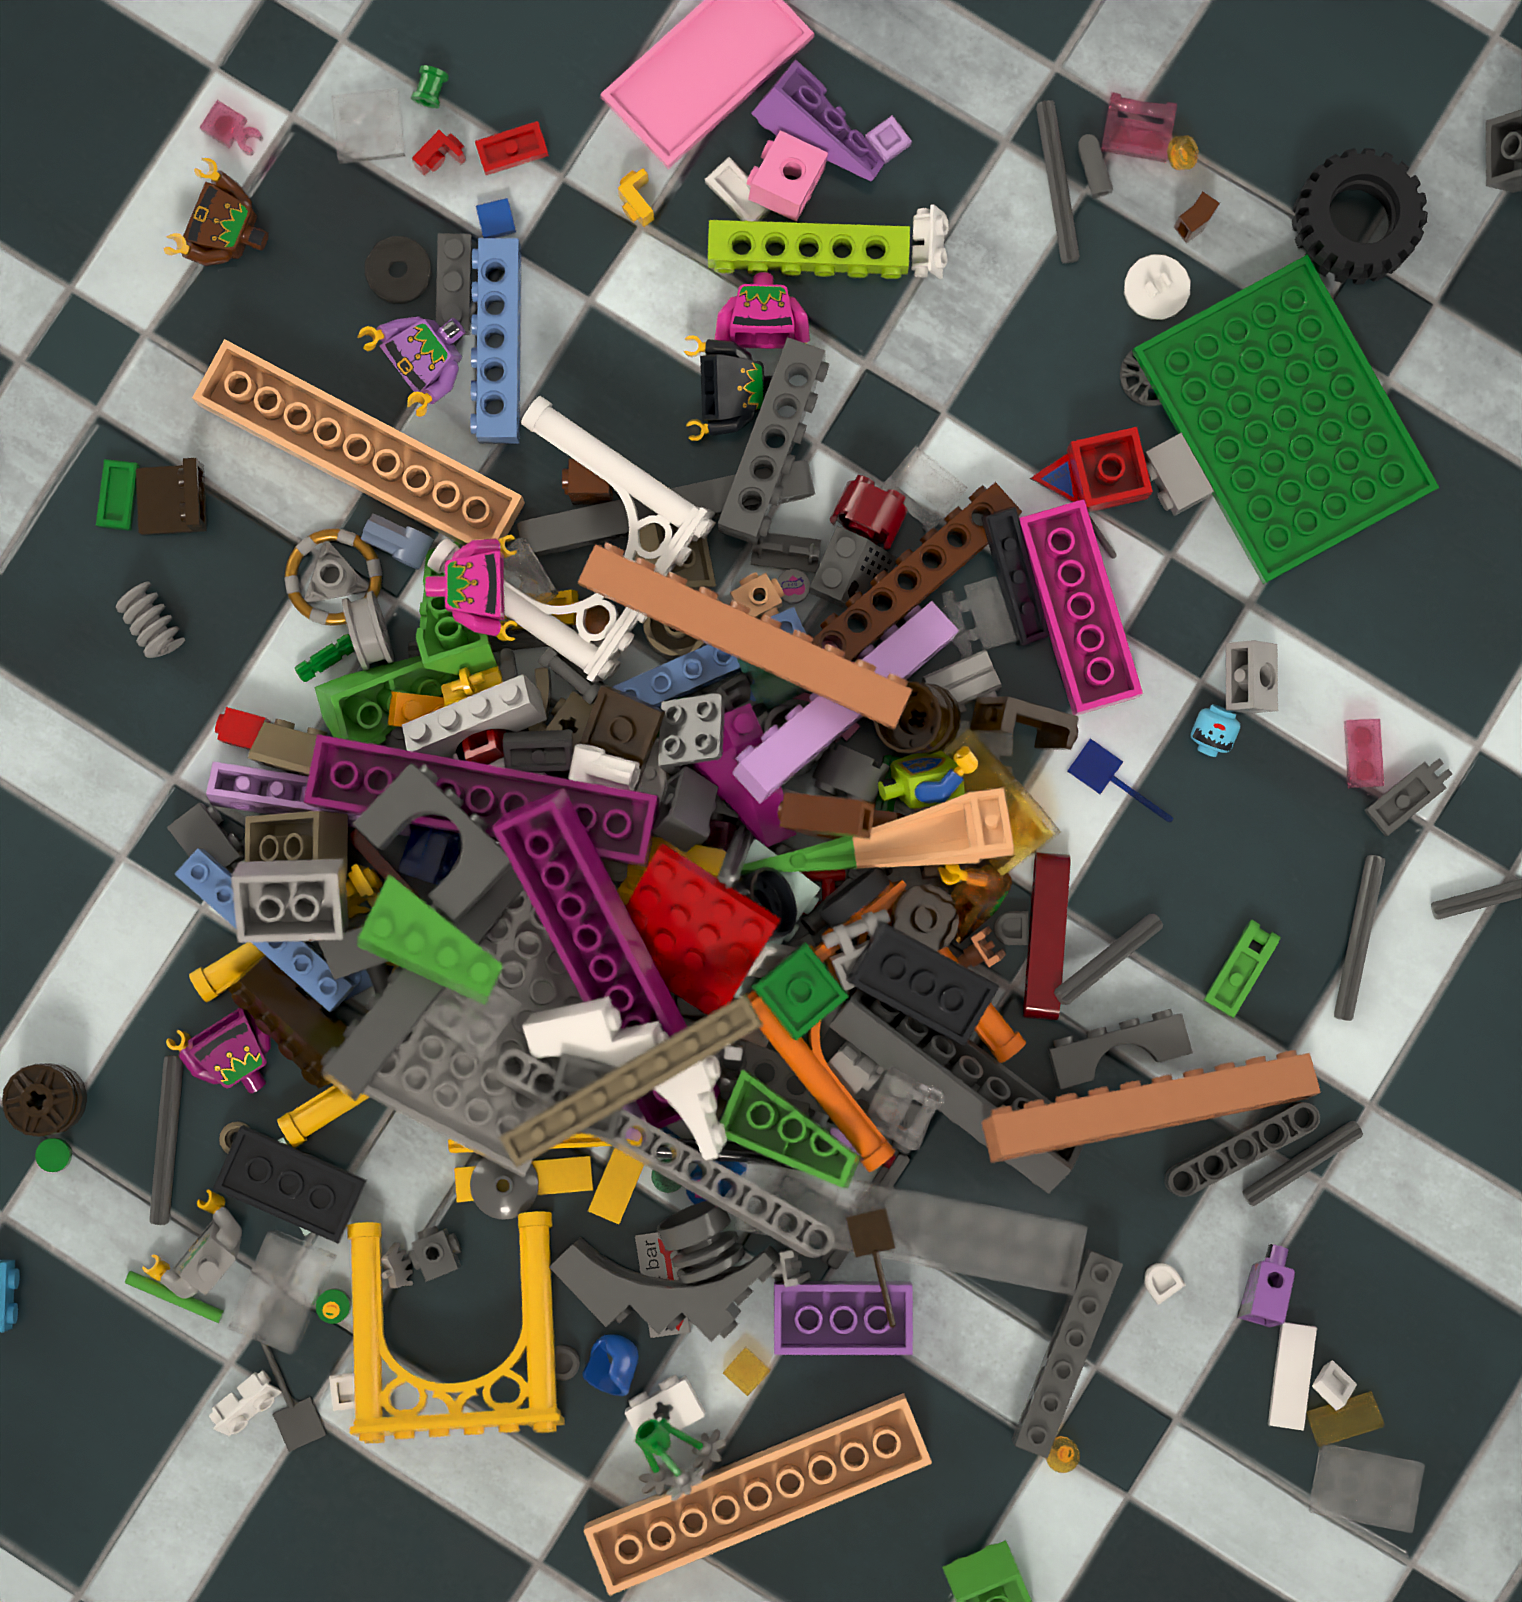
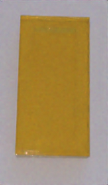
[1306,1391,1384,1447]

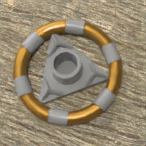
[284,529,383,626]

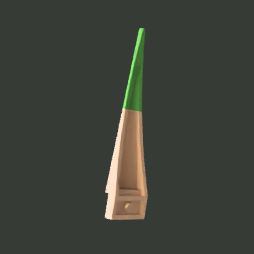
[741,788,1014,874]

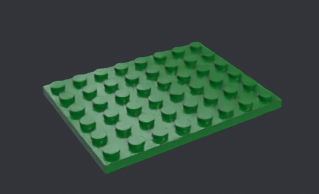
[1132,255,1439,585]

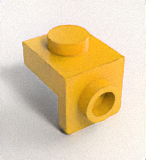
[617,168,654,227]

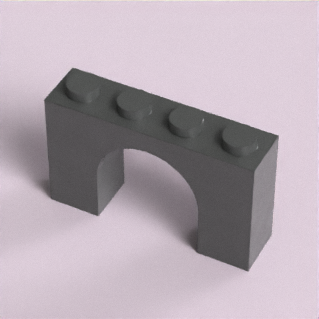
[353,763,512,922]

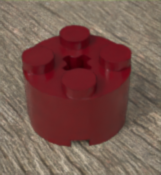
[829,475,908,549]

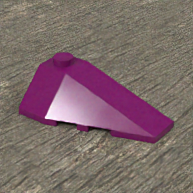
[692,703,797,848]

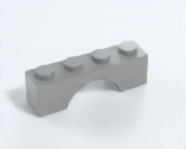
[402,674,547,758]

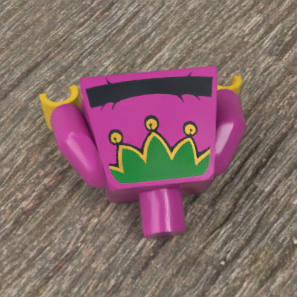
[715,272,810,349]
[425,535,518,641]

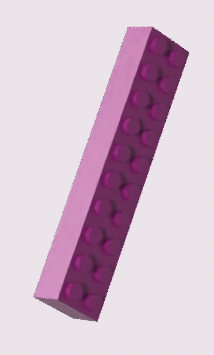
[304,734,660,867]
[492,788,721,1129]

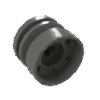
[657,1200,745,1284]

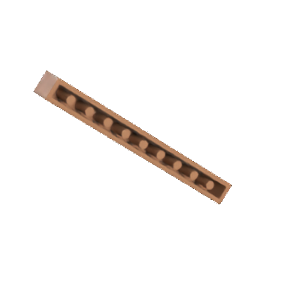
[578,543,912,730]
[982,1050,1321,1163]

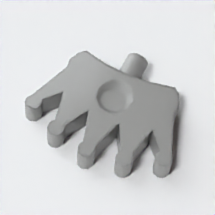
[381,1243,413,1288]

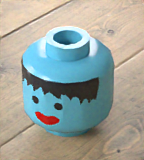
[1191,704,1241,757]

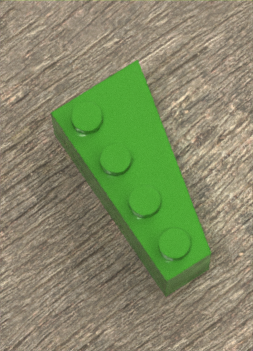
[357,875,503,1005]

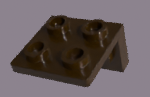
[136,458,207,535]

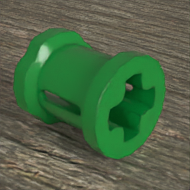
[411,65,449,109]

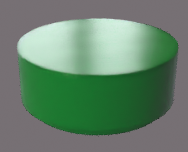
[35,1138,72,1172]

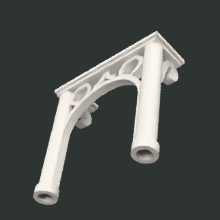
[427,396,715,682]

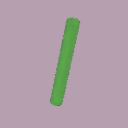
[125,1271,224,1324]

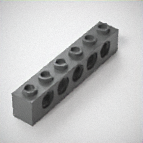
[718,337,830,545]
[1012,1248,1123,1459]

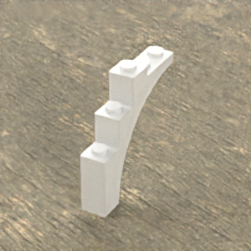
[523,997,726,1160]

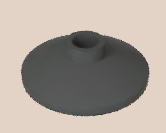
[470,1157,539,1219]

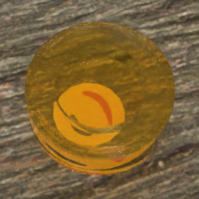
[1167,135,1198,170]
[1045,1437,1080,1473]

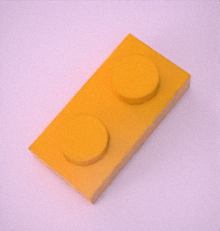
[388,691,445,727]

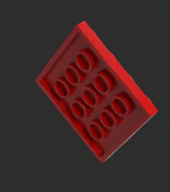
[625,843,781,1015]

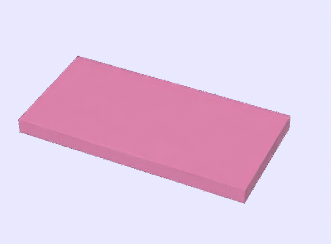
[600,0,814,169]

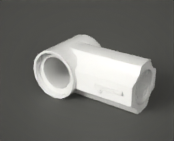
[568,744,640,791]

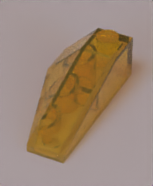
[943,728,1061,877]

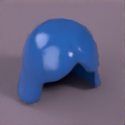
[582,1334,638,1396]

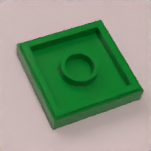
[751,942,849,1041]

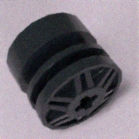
[724,866,797,942]

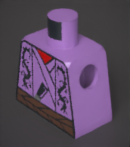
[1237,1244,1295,1327]

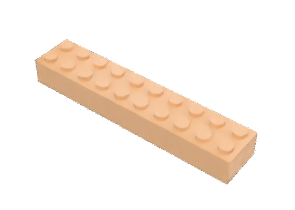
[192,339,525,546]
[584,1393,932,1596]

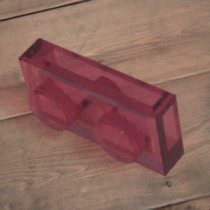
[1344,719,1384,788]

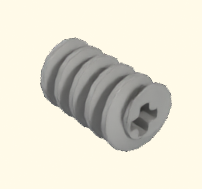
[116,581,185,658]

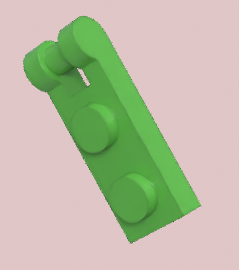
[1203,919,1281,1018]

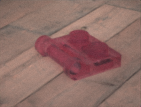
[1101,92,1177,163]

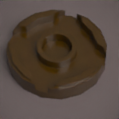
[891,884,959,951]

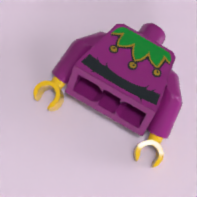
[166,1008,271,1093]

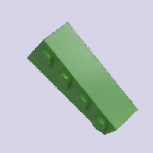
[720,1069,861,1189]

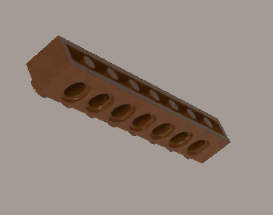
[808,482,1022,662]

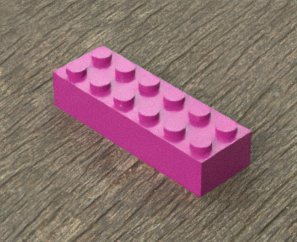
[1019,499,1143,716]

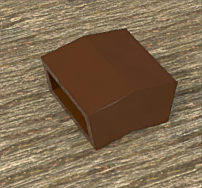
[1174,192,1220,243]

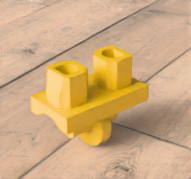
[441,666,503,707]

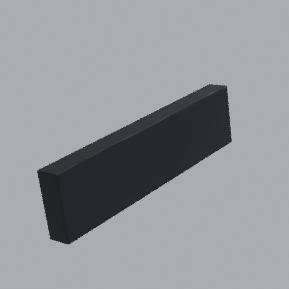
[981,507,1050,646]

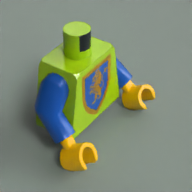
[878,722,978,809]

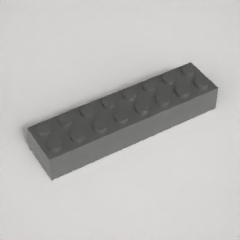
[829,987,1084,1194]

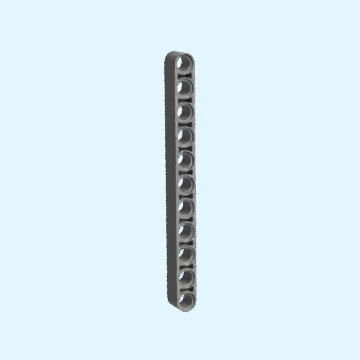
[495,1049,834,1258]

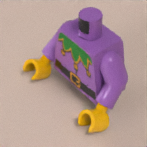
[358,316,466,417]

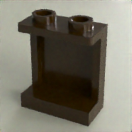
[970,696,1079,750]

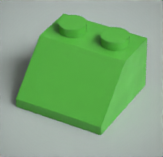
[943,1540,1032,1602]

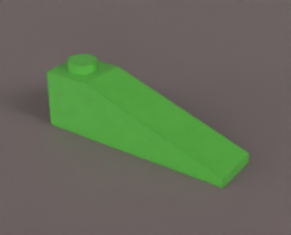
[314,655,459,745]

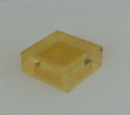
[723,1346,771,1396]

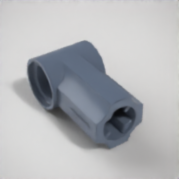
[361,514,434,570]

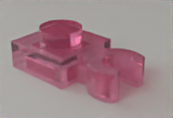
[199,100,264,156]

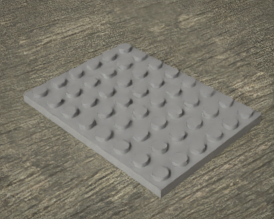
[363,851,586,1177]

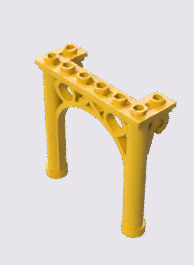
[189,864,398,1148]
[347,1212,565,1444]

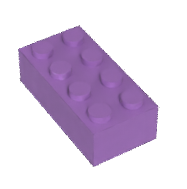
[774,1281,913,1355]

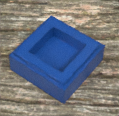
[476,198,517,238]

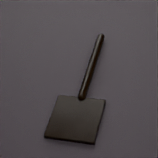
[846,1207,896,1328]

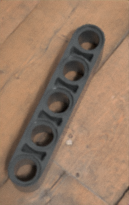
[1164,1101,1320,1197]

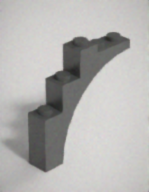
[549,1237,780,1342]

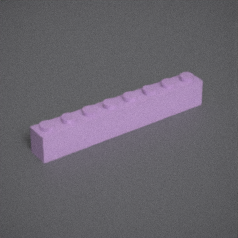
[732,601,959,803]

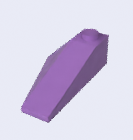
[751,59,885,181]

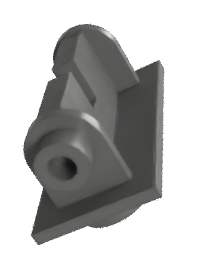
[751,533,821,573]

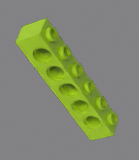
[708,220,910,279]

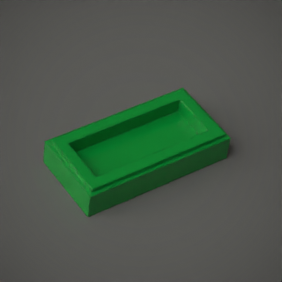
[96,459,140,531]

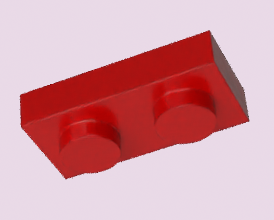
[475,121,549,176]

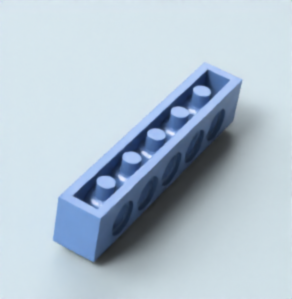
[470,238,521,444]
[612,607,806,708]
[175,849,357,1012]

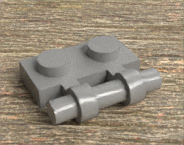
[821,909,891,991]

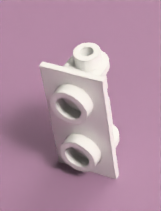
[912,204,949,279]
[209,1370,282,1436]

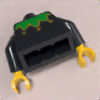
[684,335,773,441]

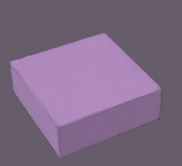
[865,116,912,164]

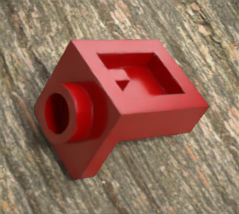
[412,130,466,176]

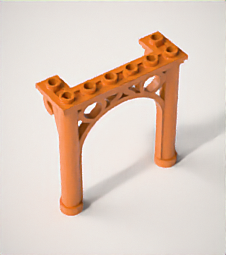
[746,880,1027,1172]

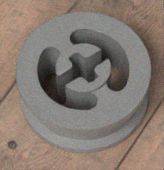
[342,591,394,671]

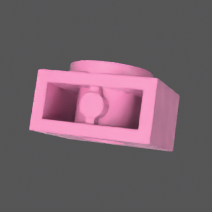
[747,130,828,222]

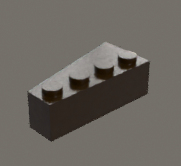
[227,955,348,1089]

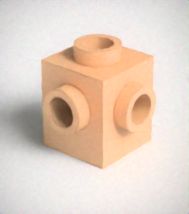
[730,572,785,620]

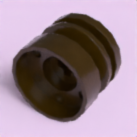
[874,682,961,754]
[2,1063,87,1137]

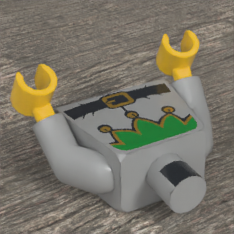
[142,1189,242,1299]

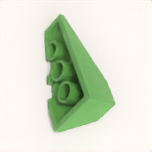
[416,542,497,675]

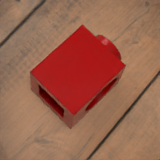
[215,707,271,750]

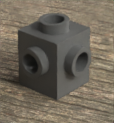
[409,1225,462,1282]

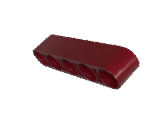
[1023,852,1071,1021]

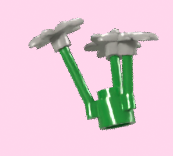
[634,1418,726,1501]

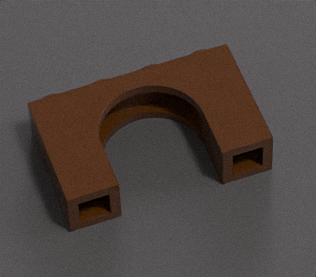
[778,792,906,841]

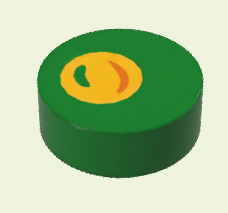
[316,1288,351,1324]

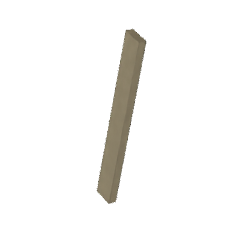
[499,994,763,1168]

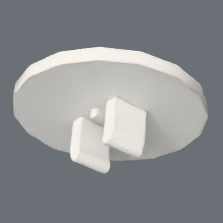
[1124,255,1190,320]

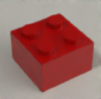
[1067,427,1153,513]

